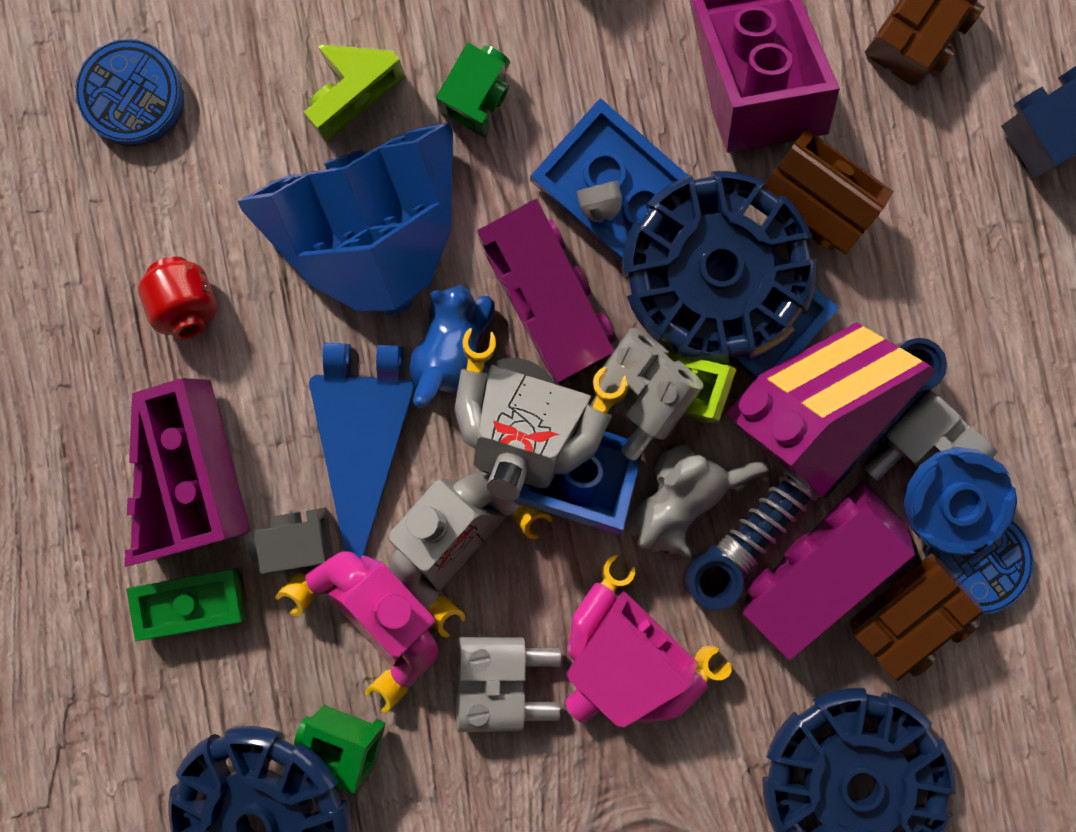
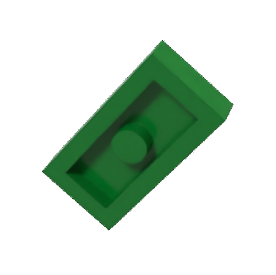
[126,567,246,642]

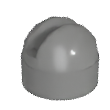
[576,180,622,223]

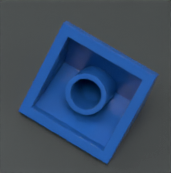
[515,431,642,535]

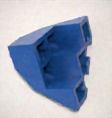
[238,122,453,315]

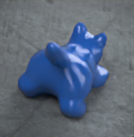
[409,285,495,408]

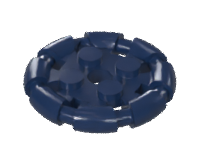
[622,171,817,365]
[762,688,956,832]
[168,726,353,832]

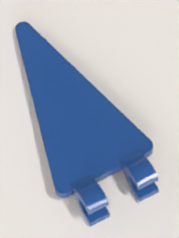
[309,342,415,558]

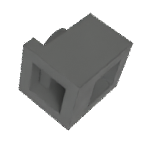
[247,507,334,574]

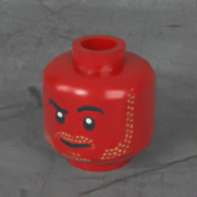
[138,256,218,340]

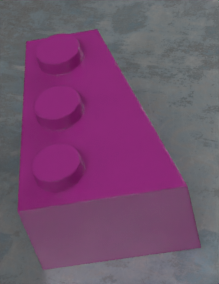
[477,198,617,385]
[124,378,251,567]
[743,480,915,661]

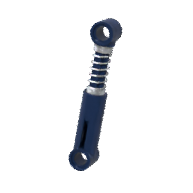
[683,338,947,611]

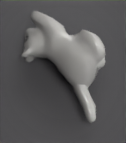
[625,444,770,558]

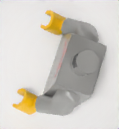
[454,328,628,501]
[387,472,552,638]

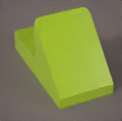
[304,45,405,142]

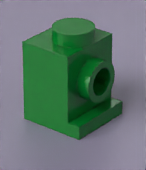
[435,42,511,138]
[294,705,386,794]

